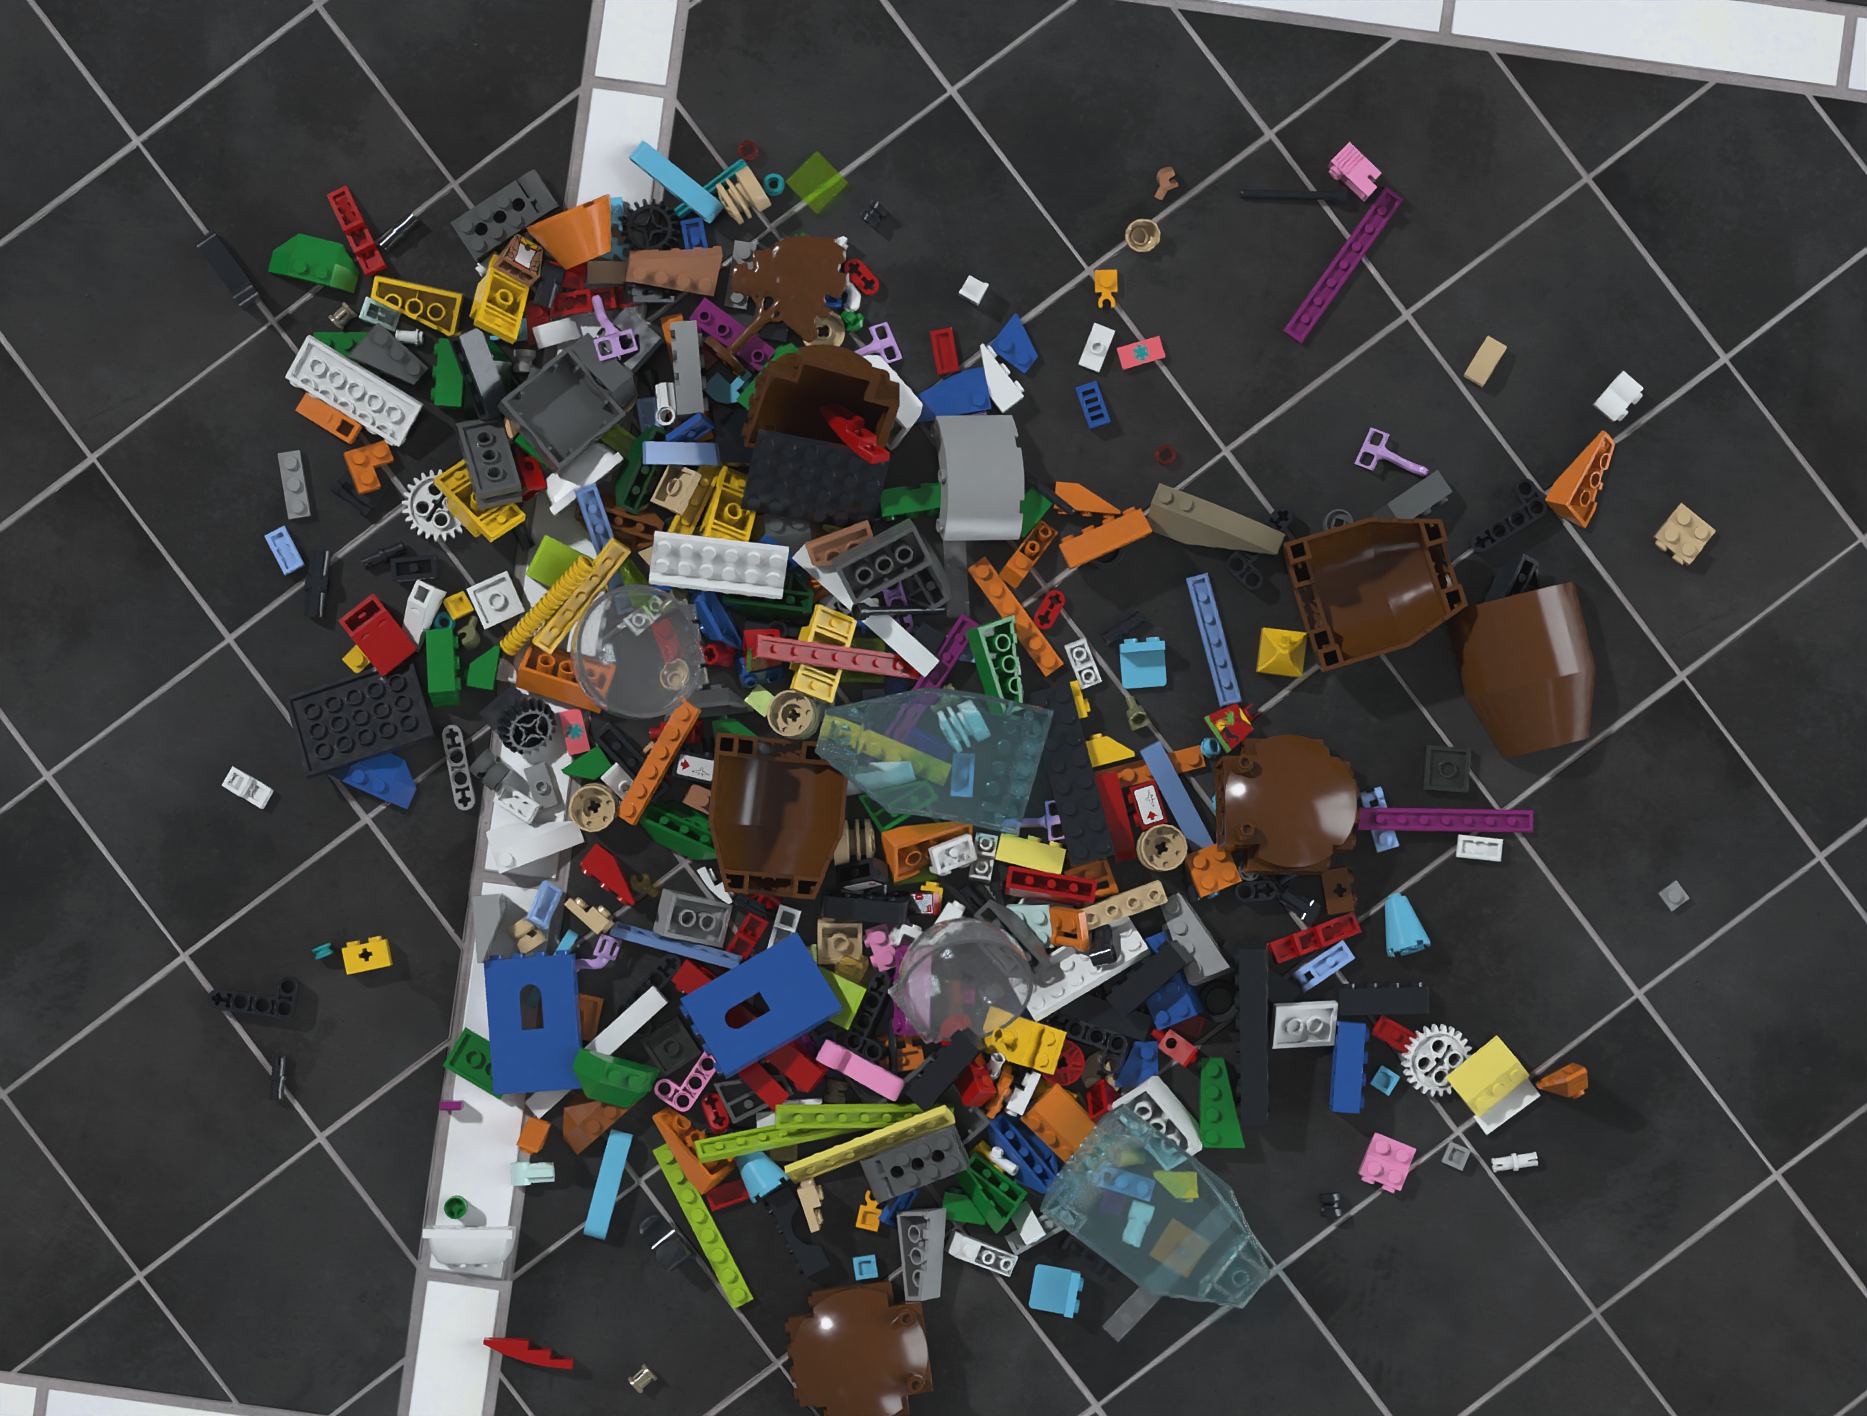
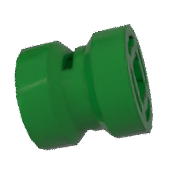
[444,1195,468,1219]

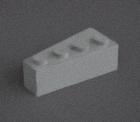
[670,320,708,420]
[1160,893,1235,987]
[897,1208,947,1301]

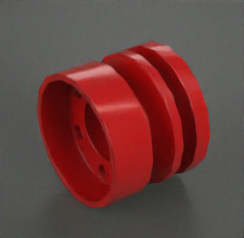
[1040,1038,1085,1086]

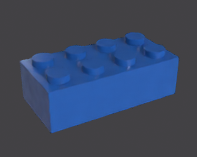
[1130,929,1205,1031]
[1329,1020,1369,1114]

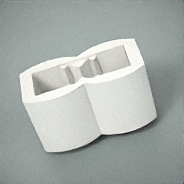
[1593,371,1643,423]

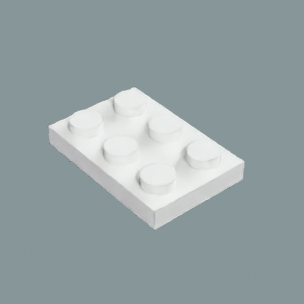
[1269,1000,1338,1049]

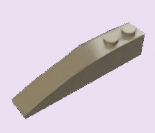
[1147,483,1285,555]

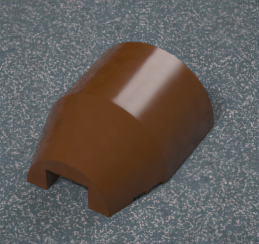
[1284,517,1468,672]
[1446,581,1596,759]
[708,732,851,900]

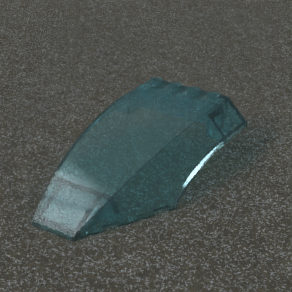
[815,687,1054,836]
[1040,1104,1271,1309]

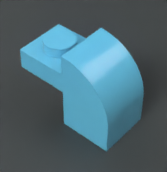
[704,369,753,404]

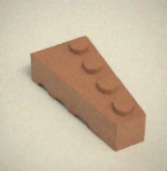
[625,246,723,296]

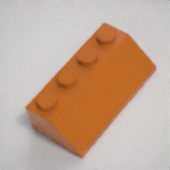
[1059,507,1152,570]
[515,639,616,714]
[1020,1083,1119,1180]

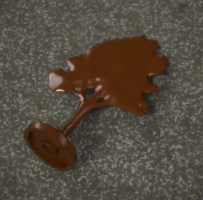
[702,235,850,378]

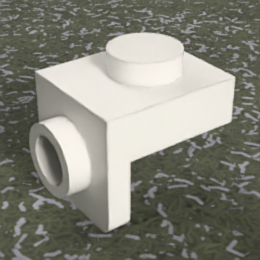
[889,924,927,947]

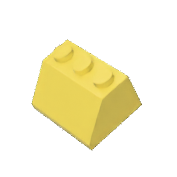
[995,830,1066,874]
[1445,1035,1530,1118]

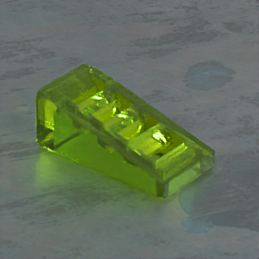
[618,557,655,608]

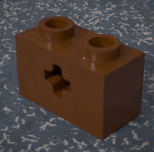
[1320,866,1358,915]

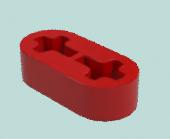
[844,258,879,296]
[1034,590,1065,630]
[702,1092,729,1134]

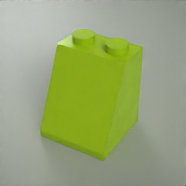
[525,535,595,588]
[818,966,867,1030]

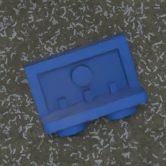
[735,653,785,688]

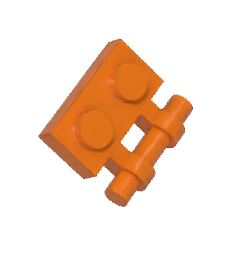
[875,1033,924,1072]
[985,1062,1014,1119]

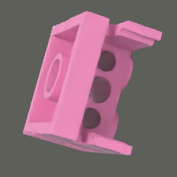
[1327,142,1381,202]

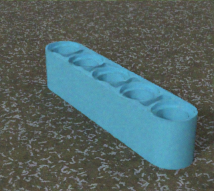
[628,140,724,224]
[583,1129,633,1240]

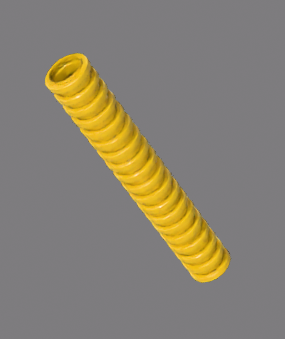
[500,555,595,656]

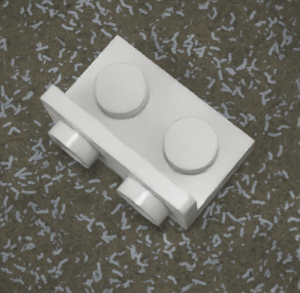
[928,834,978,876]

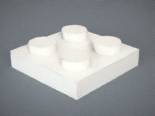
[466,571,526,630]

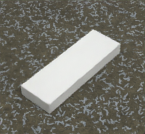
[1473,1078,1541,1135]

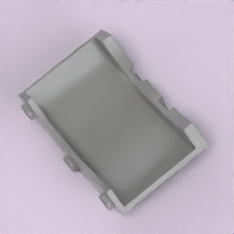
[930,415,1024,541]

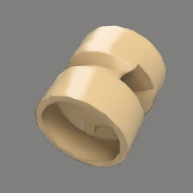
[506,916,547,954]

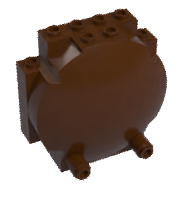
[741,344,900,448]
[1214,735,1360,875]
[785,1279,933,1416]

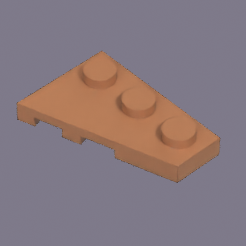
[805,520,874,566]

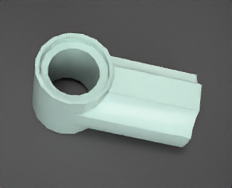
[510,1162,555,1186]

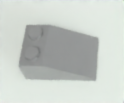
[653,888,733,948]
[472,893,508,963]

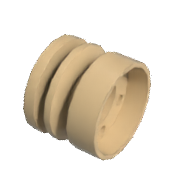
[715,166,771,225]
[767,690,821,741]
[569,782,619,832]
[834,818,875,866]
[1136,824,1188,872]

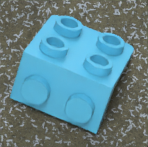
[1119,637,1167,689]
[1029,1264,1084,1318]

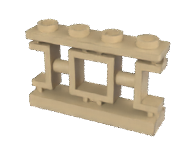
[1077,880,1168,931]

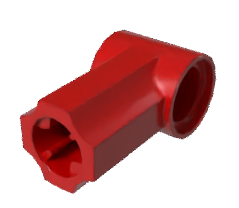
[701,643,736,667]

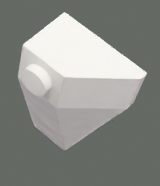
[486,821,585,874]

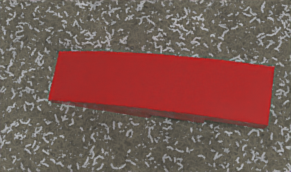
[327,185,387,277]
[549,286,642,318]
[820,403,890,464]
[1095,771,1138,863]
[716,895,783,973]
[1268,911,1362,964]
[737,1061,790,1111]
[483,1337,574,1369]

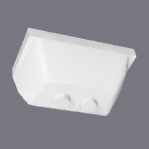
[863,355,923,451]
[545,442,625,518]
[1112,1076,1202,1171]
[423,1225,516,1268]

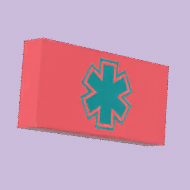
[1117,336,1165,370]
[559,707,591,756]

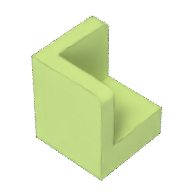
[745,685,774,717]

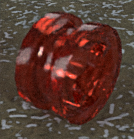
[738,140,758,161]
[1155,444,1176,465]

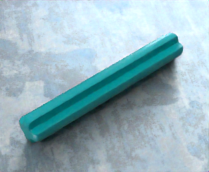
[673,159,748,219]

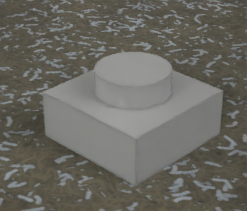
[1657,880,1690,911]
[1441,1141,1471,1171]

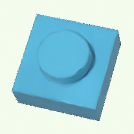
[1369,1065,1400,1096]
[853,1254,878,1280]

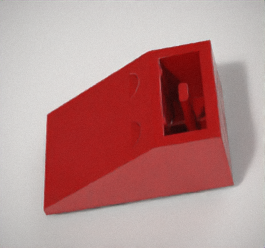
[338,593,418,677]
[580,843,637,906]

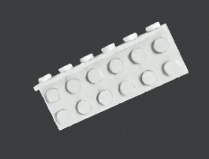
[285,335,424,447]
[649,531,789,599]
[1010,916,1151,1022]

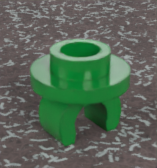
[840,310,864,332]

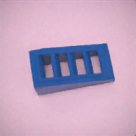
[1075,381,1111,430]

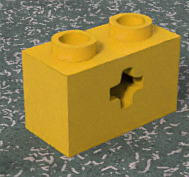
[342,936,393,975]

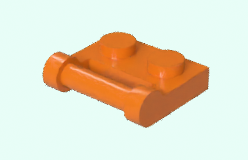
[1064,859,1119,909]
[1049,906,1089,952]

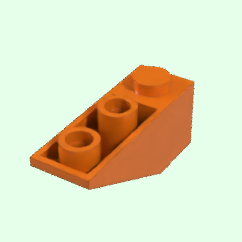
[295,392,364,445]
[1053,482,1121,518]
[998,519,1058,589]
[516,1115,552,1155]

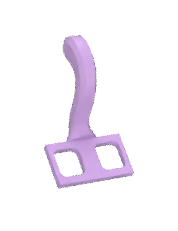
[592,295,638,361]
[854,322,902,364]
[1354,428,1429,477]
[996,800,1064,841]
[576,934,623,972]

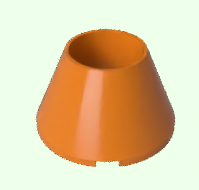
[527,194,611,270]

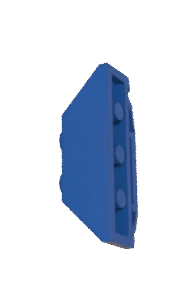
[689,589,743,650]
[327,753,417,809]
[987,1111,1060,1194]

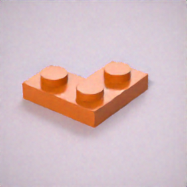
[343,440,394,495]

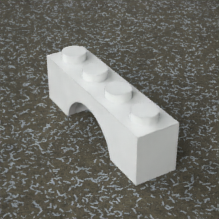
[767,904,802,949]

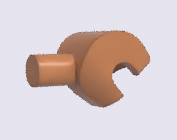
[1155,167,1178,200]

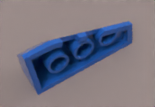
[913,367,992,425]

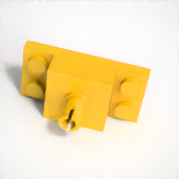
[470,254,530,344]
[434,460,526,542]
[699,466,756,542]
[789,604,858,704]
[981,1007,1067,1075]

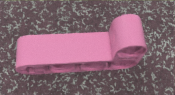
[816,1039,906,1102]
[654,1051,716,1111]

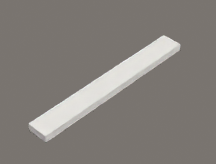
[792,544,939,677]
[524,985,669,1119]

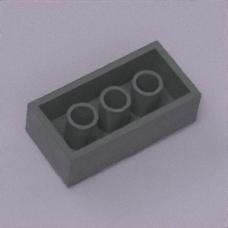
[831,518,934,605]

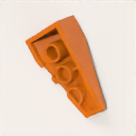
[1545,430,1615,528]
[881,820,973,882]
[1534,1063,1588,1099]
[652,1106,737,1195]

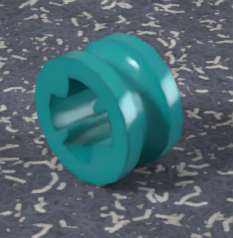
[312,942,334,960]

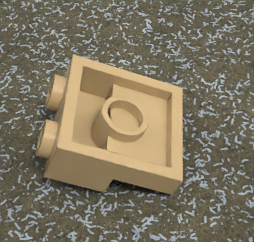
[650,465,702,515]
[1653,503,1716,566]
[564,897,615,934]
[818,916,862,964]
[797,1178,825,1233]

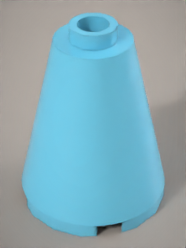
[1385,893,1431,957]
[734,1151,790,1204]

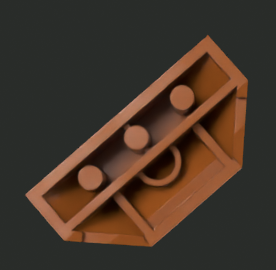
[574,492,664,551]
[563,1091,639,1155]

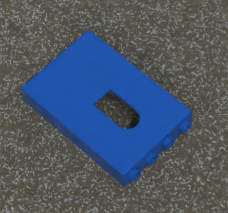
[679,932,843,1079]
[483,950,583,1095]

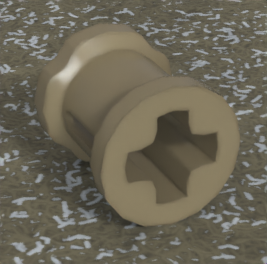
[328,302,358,331]
[628,1364,657,1393]

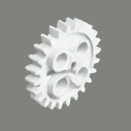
[402,469,465,542]
[1401,1024,1472,1096]

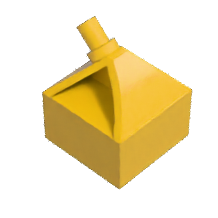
[1256,627,1307,678]

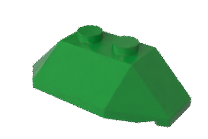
[268,233,360,294]
[639,799,717,860]
[572,1047,660,1108]

